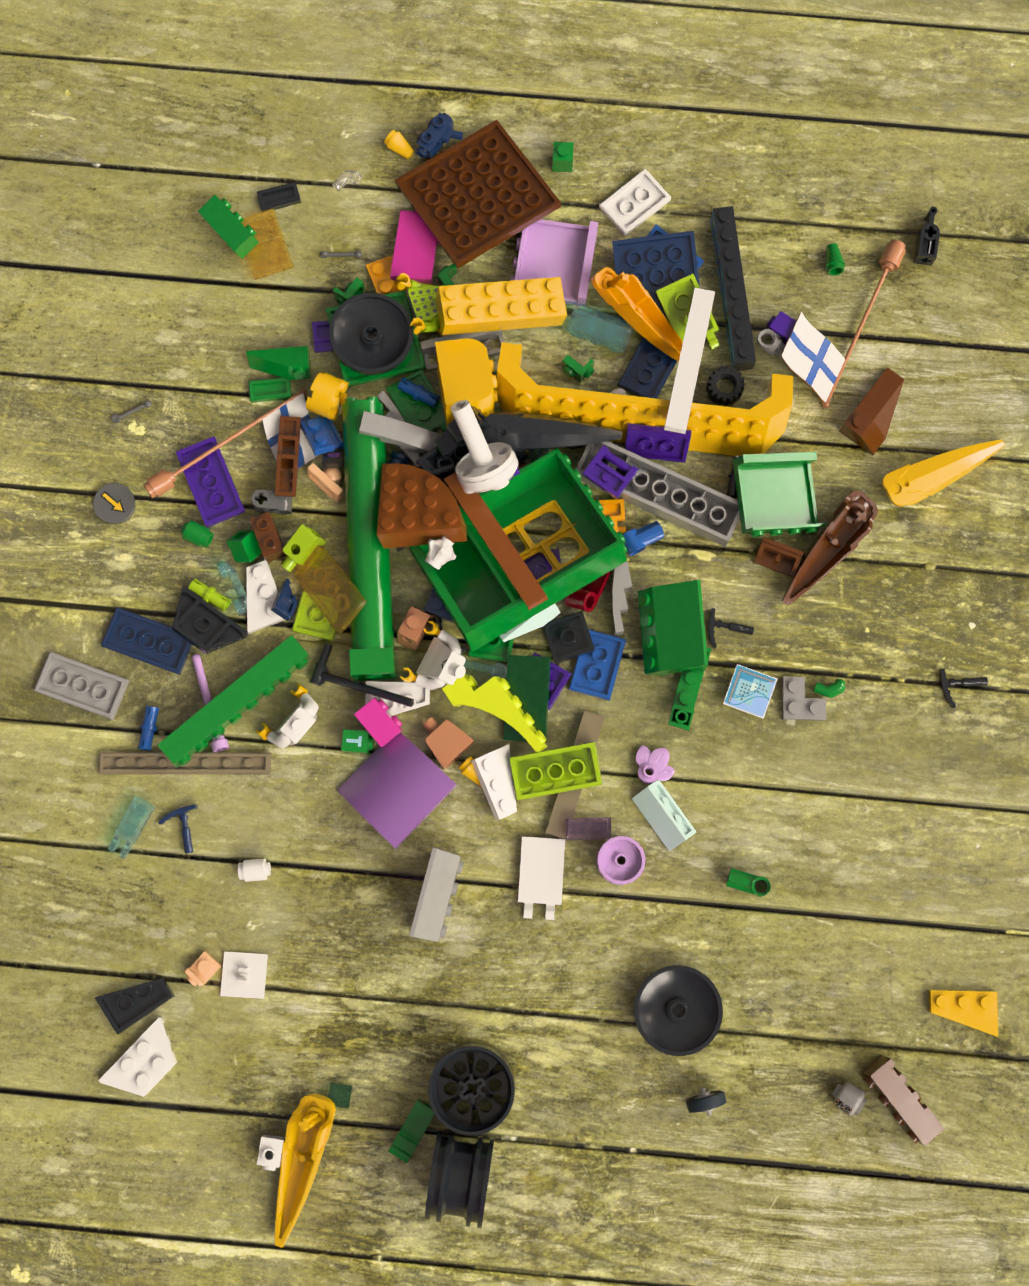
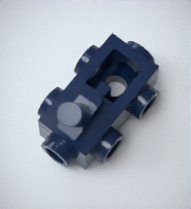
[415,113,463,160]

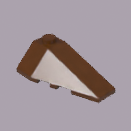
[839,367,904,455]

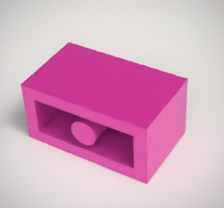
[354,697,403,748]

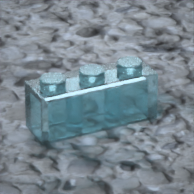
[566,303,634,353]

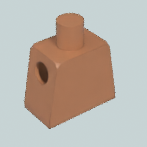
[397,606,434,652]
[423,717,474,770]

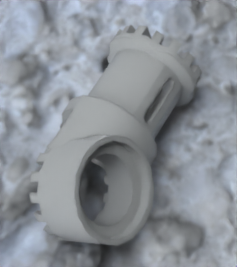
[757,329,786,365]

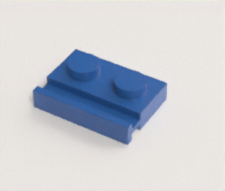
[300,417,343,456]

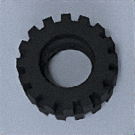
[706,366,745,406]

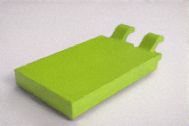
[655,274,719,351]

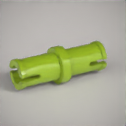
[188,578,231,611]

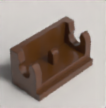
[753,537,804,577]

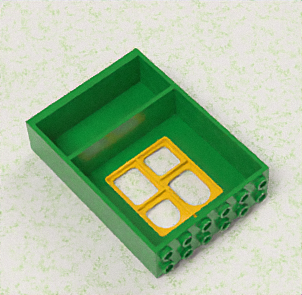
[408,448,628,652]

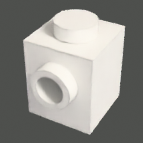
[257,1134,285,1171]

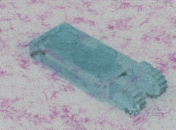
[108,796,156,859]

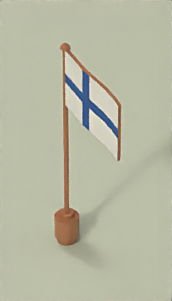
[781,240,906,408]
[143,388,321,498]

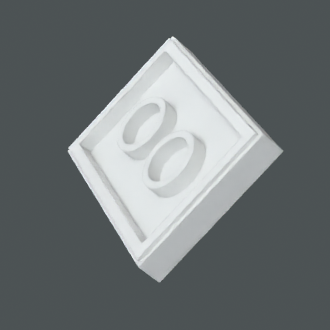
[599,169,671,237]

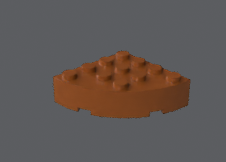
[377,463,467,549]

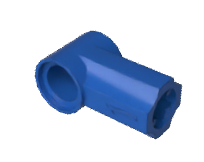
[623,521,665,556]

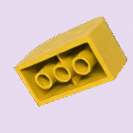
[435,338,498,427]

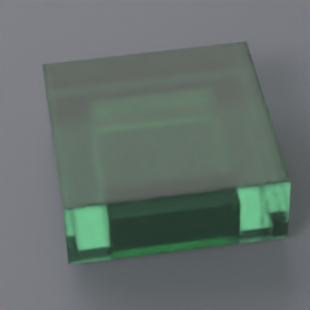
[328,1082,353,1109]

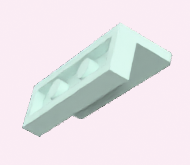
[632,780,696,851]

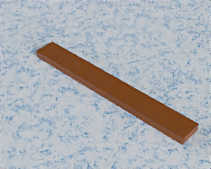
[444,472,548,610]

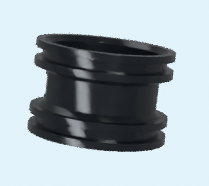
[425,1130,494,1229]

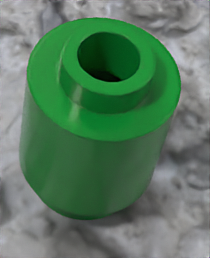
[181,520,214,548]

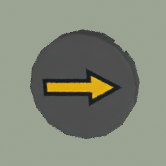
[93,483,136,524]

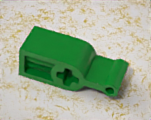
[388,1098,435,1163]

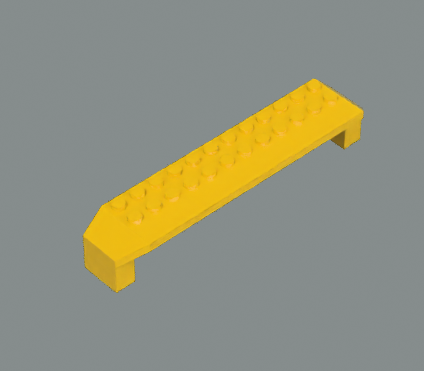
[496,342,793,456]

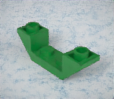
[668,647,711,731]

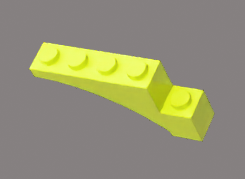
[442,674,548,752]

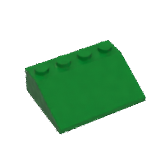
[638,580,708,676]

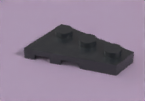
[94,978,175,1035]

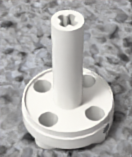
[451,400,518,494]

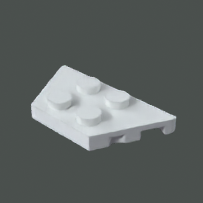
[98,1017,177,1097]

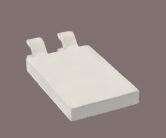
[518,837,565,920]

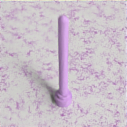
[192,654,229,752]

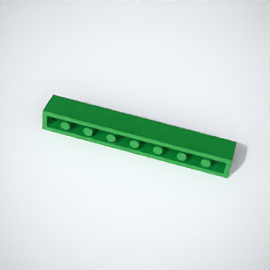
[157,635,310,768]

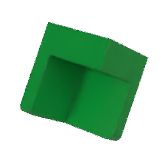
[226,530,262,562]

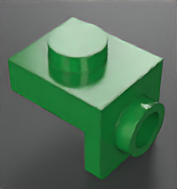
[437,264,457,286]
[562,355,595,382]

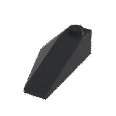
[416,445,469,475]

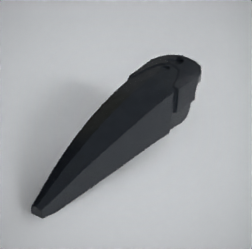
[483,411,622,452]

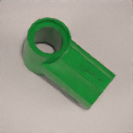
[726,868,771,897]

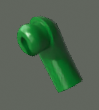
[813,679,846,698]

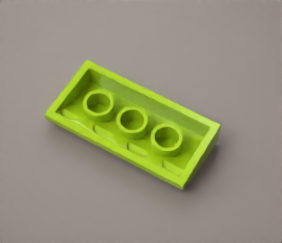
[509,741,602,800]

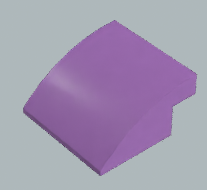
[337,732,457,849]

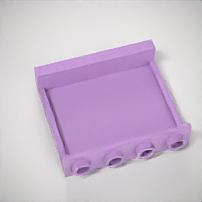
[510,219,598,306]

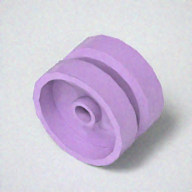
[596,836,646,885]

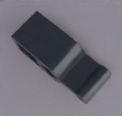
[914,206,940,266]
[434,406,490,458]

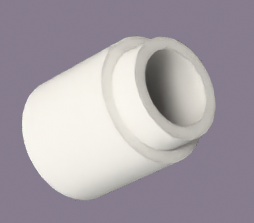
[238,858,271,882]

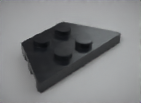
[172,586,248,654]

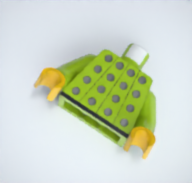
[396,273,440,335]

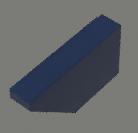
[271,579,298,621]

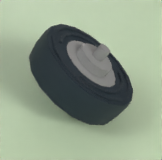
[686,1088,727,1116]

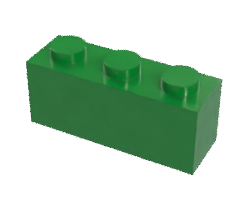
[198,195,259,259]

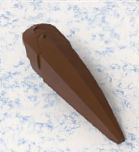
[781,490,878,606]

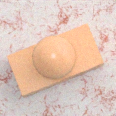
[307,463,343,503]

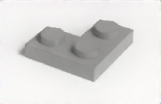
[782,676,826,721]

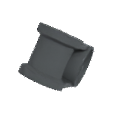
[251,489,292,515]

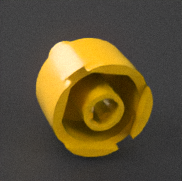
[306,372,349,421]

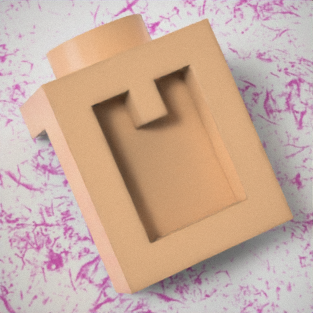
[184,951,222,986]

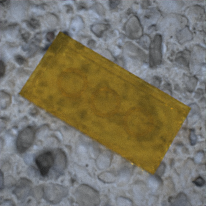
[294,545,367,633]

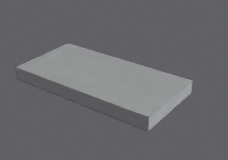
[34,652,129,720]

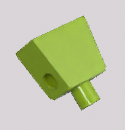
[281,524,327,572]

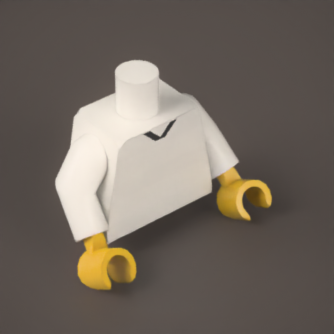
[400,621,466,690]
[256,683,318,748]

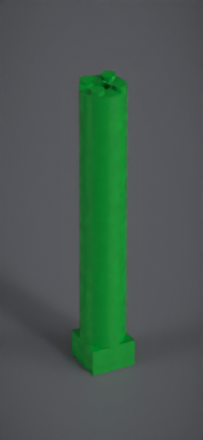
[342,396,397,681]

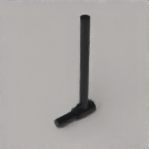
[309,643,414,707]

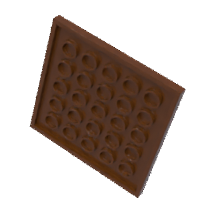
[395,120,561,269]

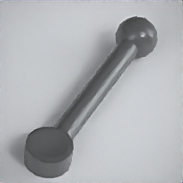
[320,250,362,258]
[111,400,152,423]

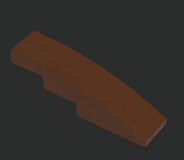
[275,416,301,497]

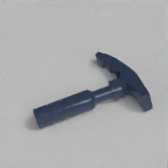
[158,805,198,854]

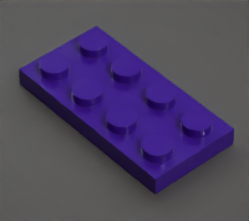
[176,436,246,528]

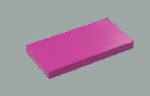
[390,210,437,284]

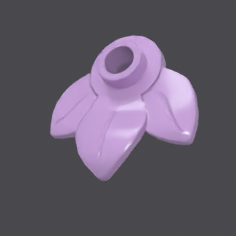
[635,745,675,784]

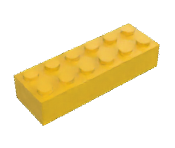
[435,277,567,335]

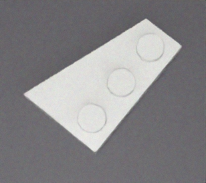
[246,560,285,634]
[365,681,430,716]
[471,744,517,820]

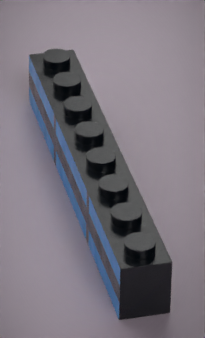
[710,206,756,371]

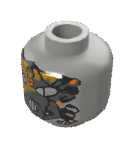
[832,1082,867,1116]

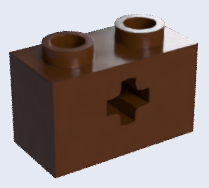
[250,512,287,563]

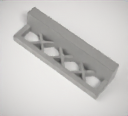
[420,330,504,372]

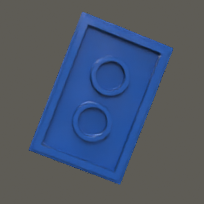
[569,630,626,701]

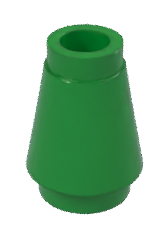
[825,243,846,276]

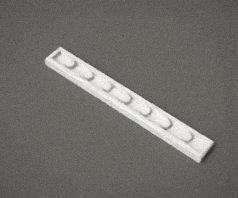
[664,288,715,434]

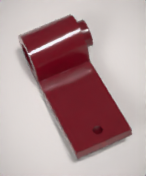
[564,570,612,612]

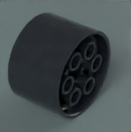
[428,1042,515,1135]

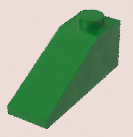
[246,346,311,380]

